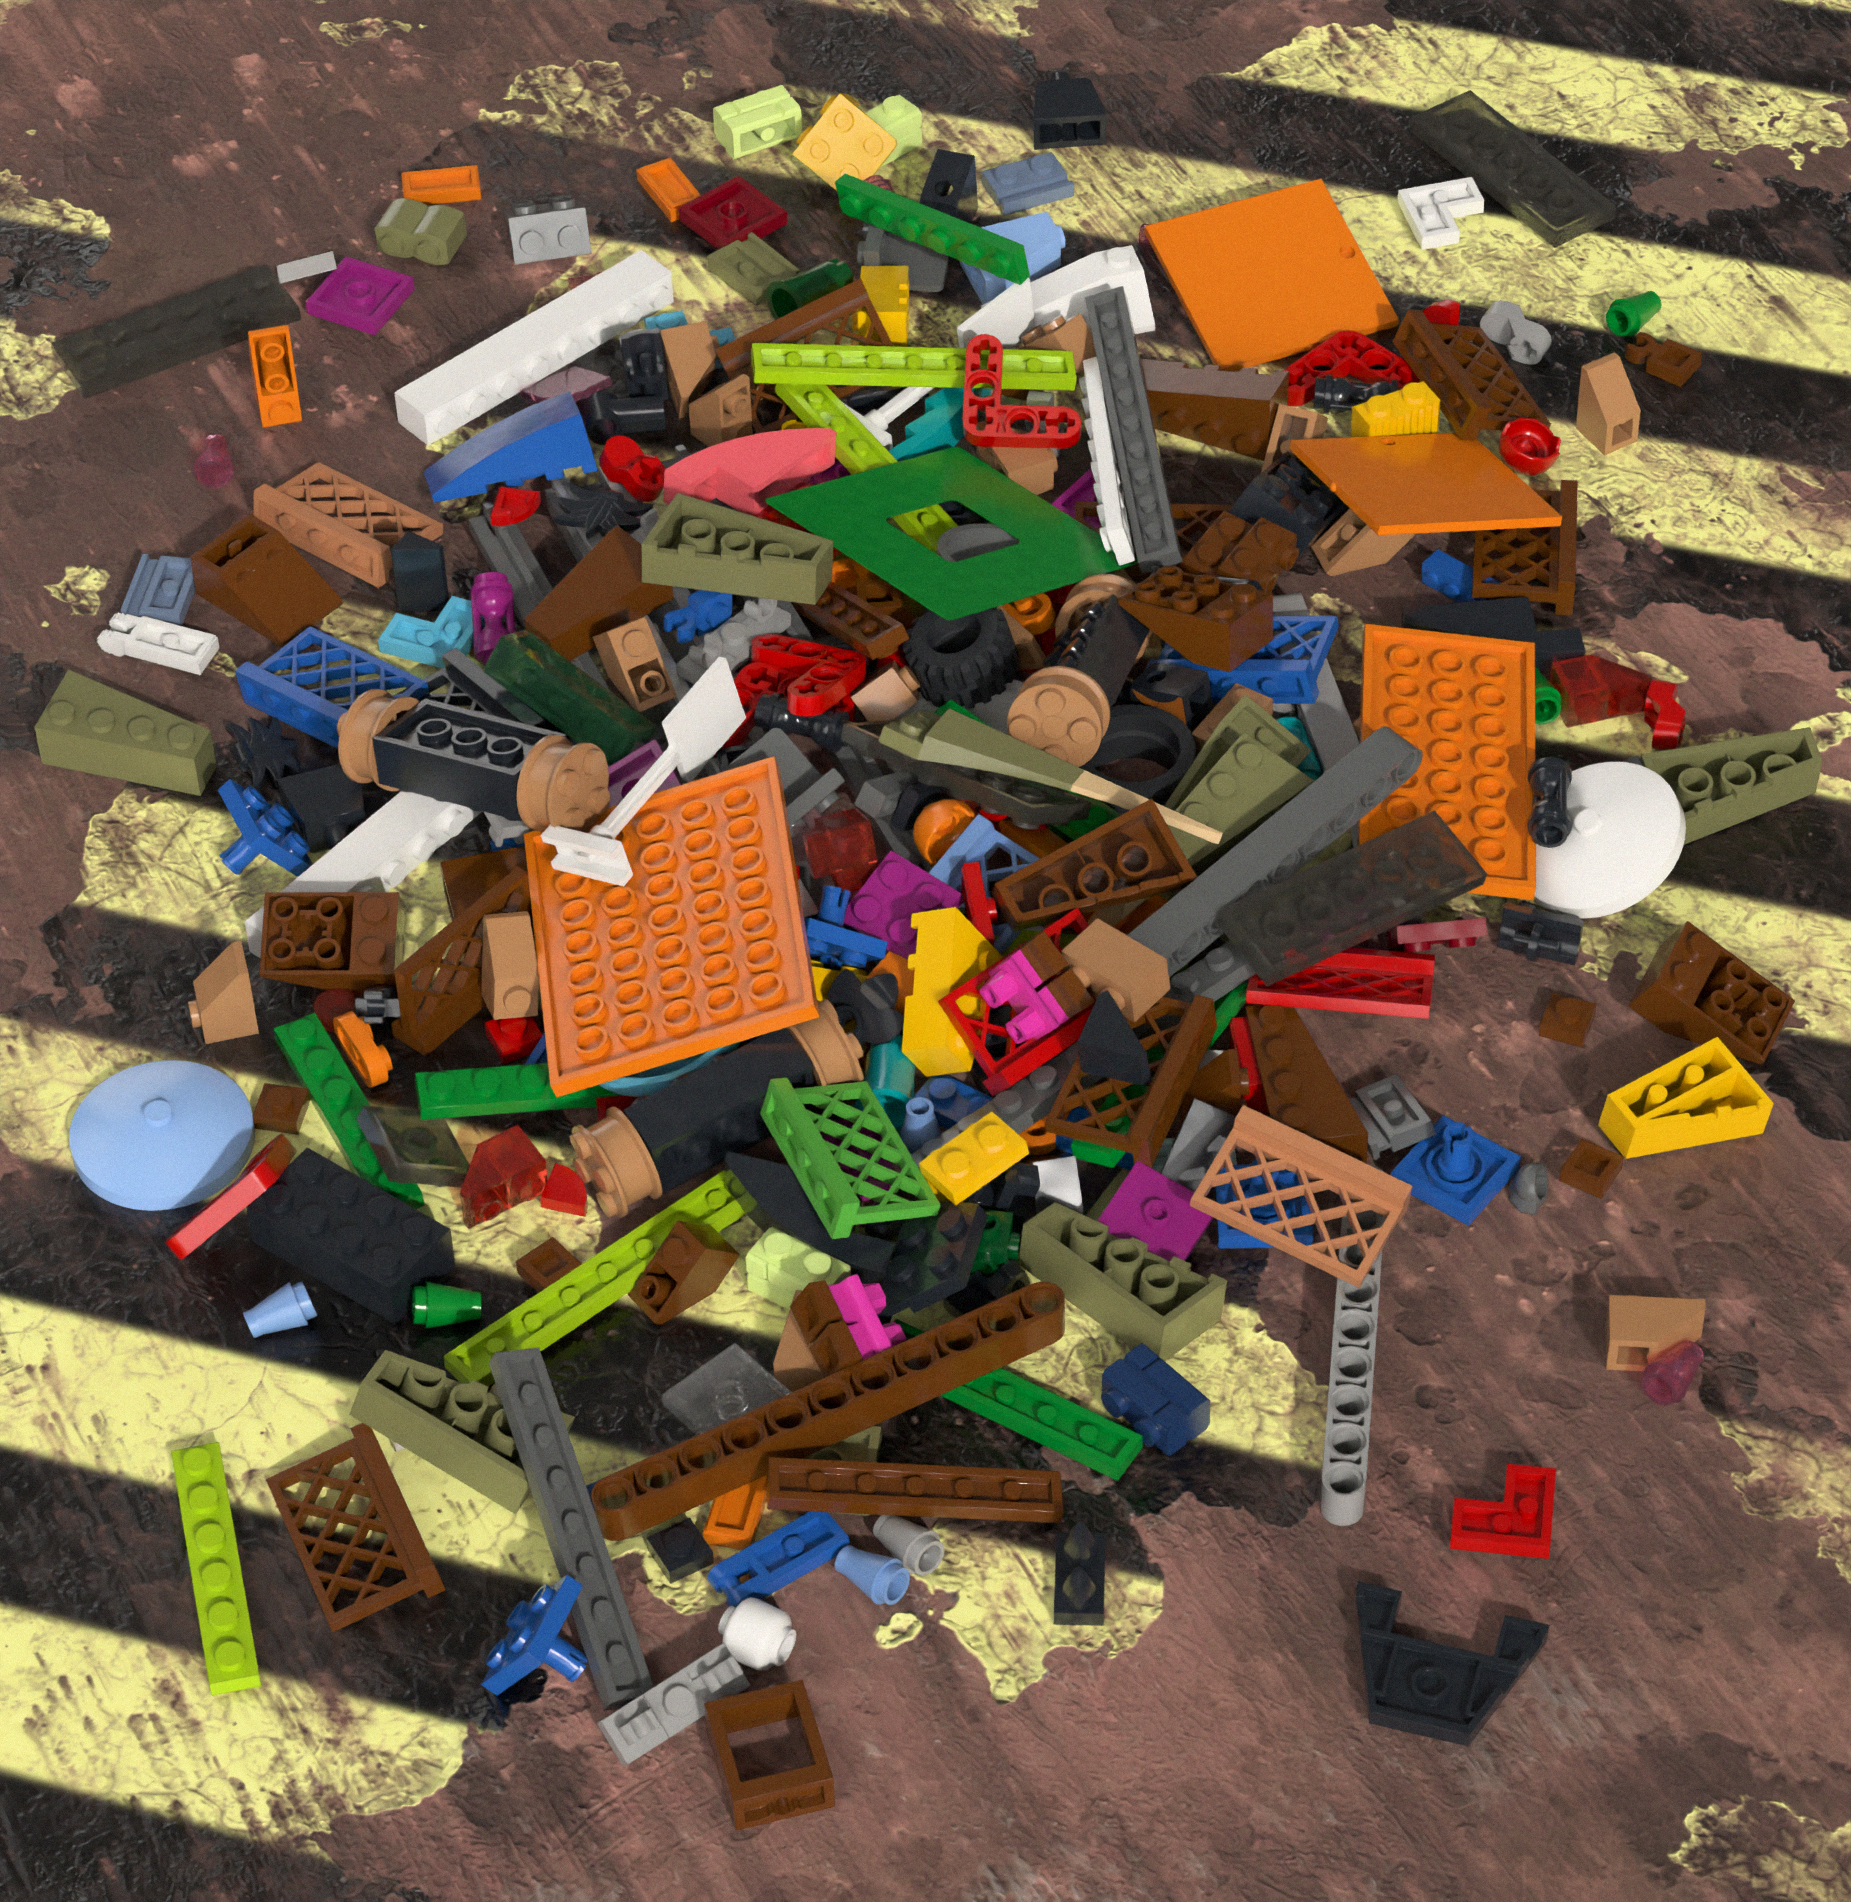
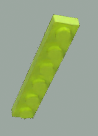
[171,1442,261,1696]

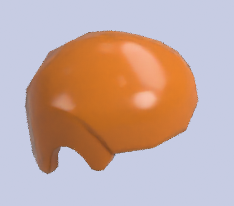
[913,799,976,867]

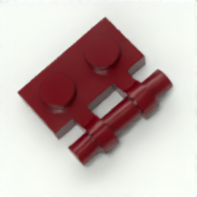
[1386,918,1487,952]

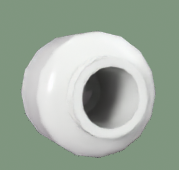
[718,1597,796,1671]

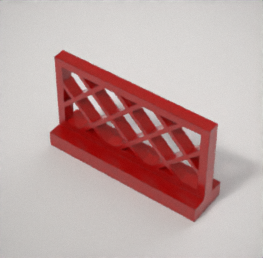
[938,908,1096,1097]
[1246,942,1435,1019]

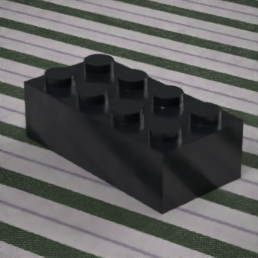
[246,1147,455,1325]

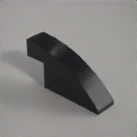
[1401,597,1586,683]
[724,1151,895,1288]

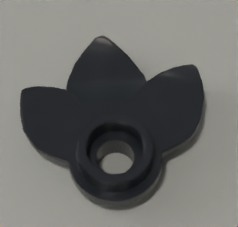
[828,969,904,1045]

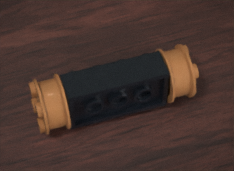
[1007,574,1153,767]
[337,689,610,833]
[569,999,864,1218]

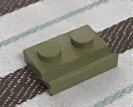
[707,232,800,306]

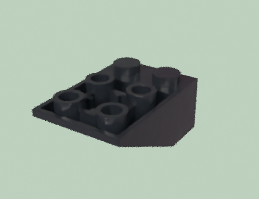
[1228,451,1348,566]

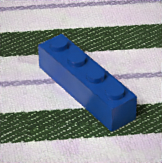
[1421,550,1500,603]

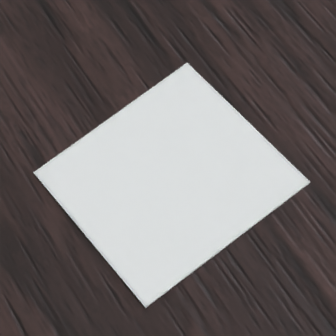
[276,251,337,283]

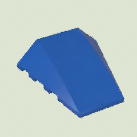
[423,391,598,503]

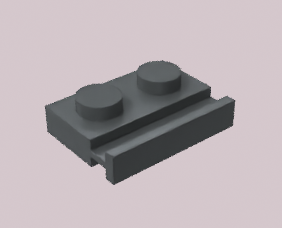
[1349,1074,1435,1160]

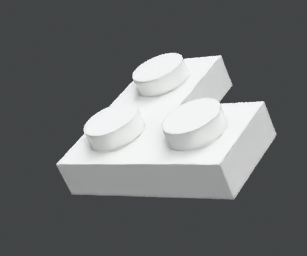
[1398,177,1484,250]

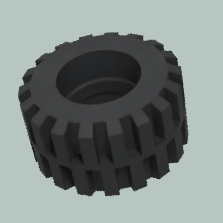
[903,607,1020,709]

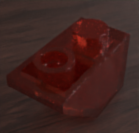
[1550,654,1651,728]
[460,1125,548,1229]

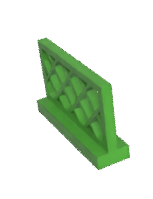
[760,1077,941,1239]

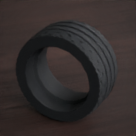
[1079,704,1198,815]

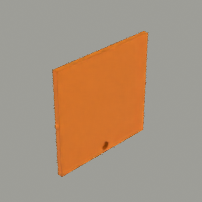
[1144,179,1399,372]
[1290,433,1562,535]

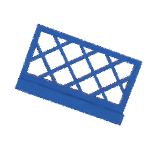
[1145,616,1339,704]
[235,626,429,749]

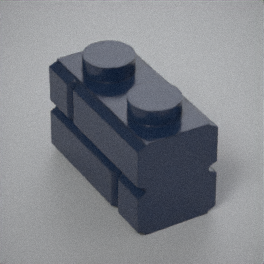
[1101,1343,1210,1456]

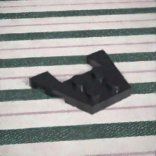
[865,1199,988,1325]
[1356,1581,1550,1747]

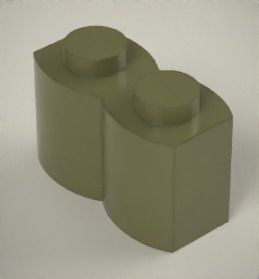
[375,198,467,265]

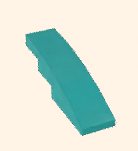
[889,388,991,462]

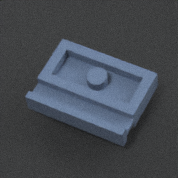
[981,152,1074,216]
[121,554,196,626]

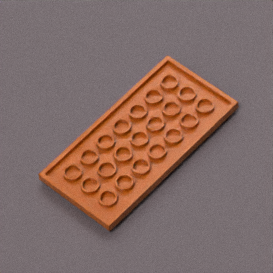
[1356,624,1536,900]

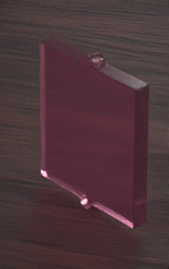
[520,366,612,403]

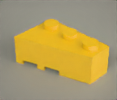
[851,266,909,347]
[901,907,1003,1077]
[1598,1037,1774,1159]

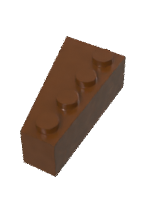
[1140,359,1289,461]
[991,799,1197,932]
[1245,1005,1368,1163]

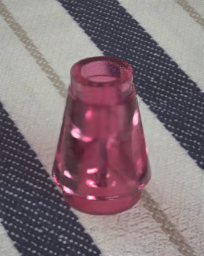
[193,434,234,488]
[1642,1340,1704,1406]

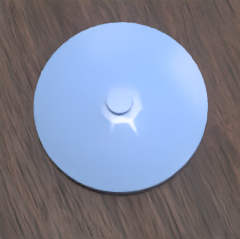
[69,1060,255,1211]

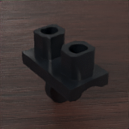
[619,328,669,400]
[1497,902,1584,966]
[963,1163,1040,1227]

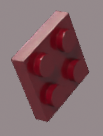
[678,175,788,250]

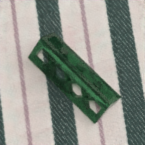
[483,630,658,766]

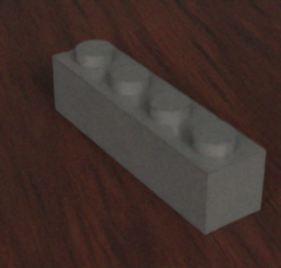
[854,765,940,819]

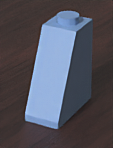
[960,212,1065,304]

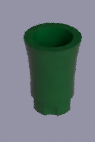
[766,258,854,320]

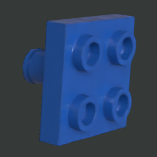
[218,779,313,877]
[804,886,888,970]
[1391,1115,1521,1226]
[1214,1159,1313,1249]
[481,1575,588,1696]

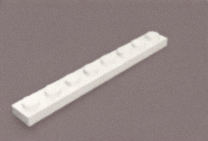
[1079,356,1135,566]

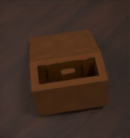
[190,514,343,647]
[1118,566,1273,672]
[259,892,405,996]
[1628,921,1795,1064]

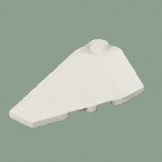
[981,245,1155,334]

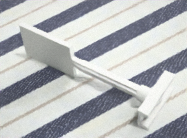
[842,278,1036,451]
[541,657,746,887]

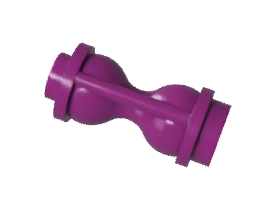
[470,572,517,669]

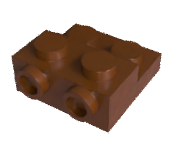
[1180,511,1299,593]

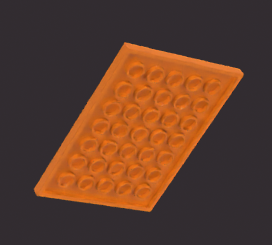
[524,756,820,1098]

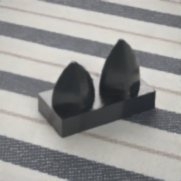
[1054,1520,1106,1626]

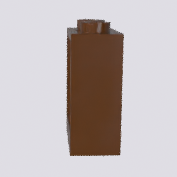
[704,1679,835,1831]

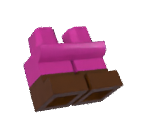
[980,931,1095,1044]
[790,1274,906,1378]

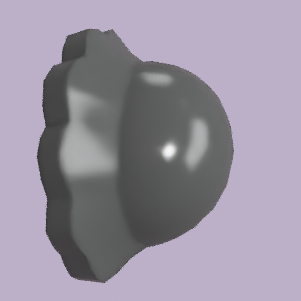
[1509,1161,1548,1215]

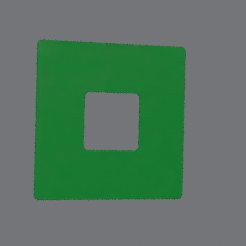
[765,447,1138,620]

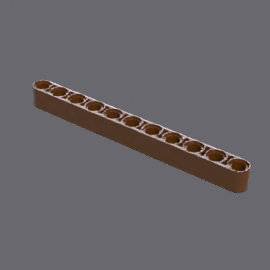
[591,1281,1065,1541]

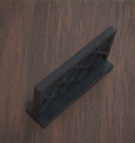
[395,648,547,729]

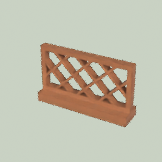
[254,462,443,588]
[1190,1105,1413,1288]

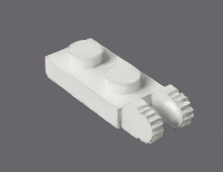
[97,612,219,675]

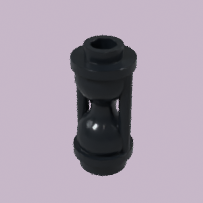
[1313,374,1403,415]
[754,692,854,753]
[1527,757,1572,848]

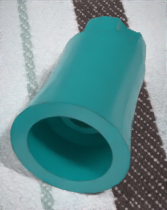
[853,1035,915,1134]

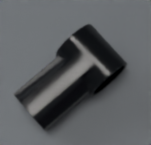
[584,392,666,445]

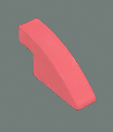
[663,428,837,516]

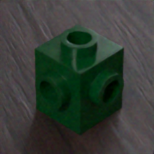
[969,1209,1022,1279]

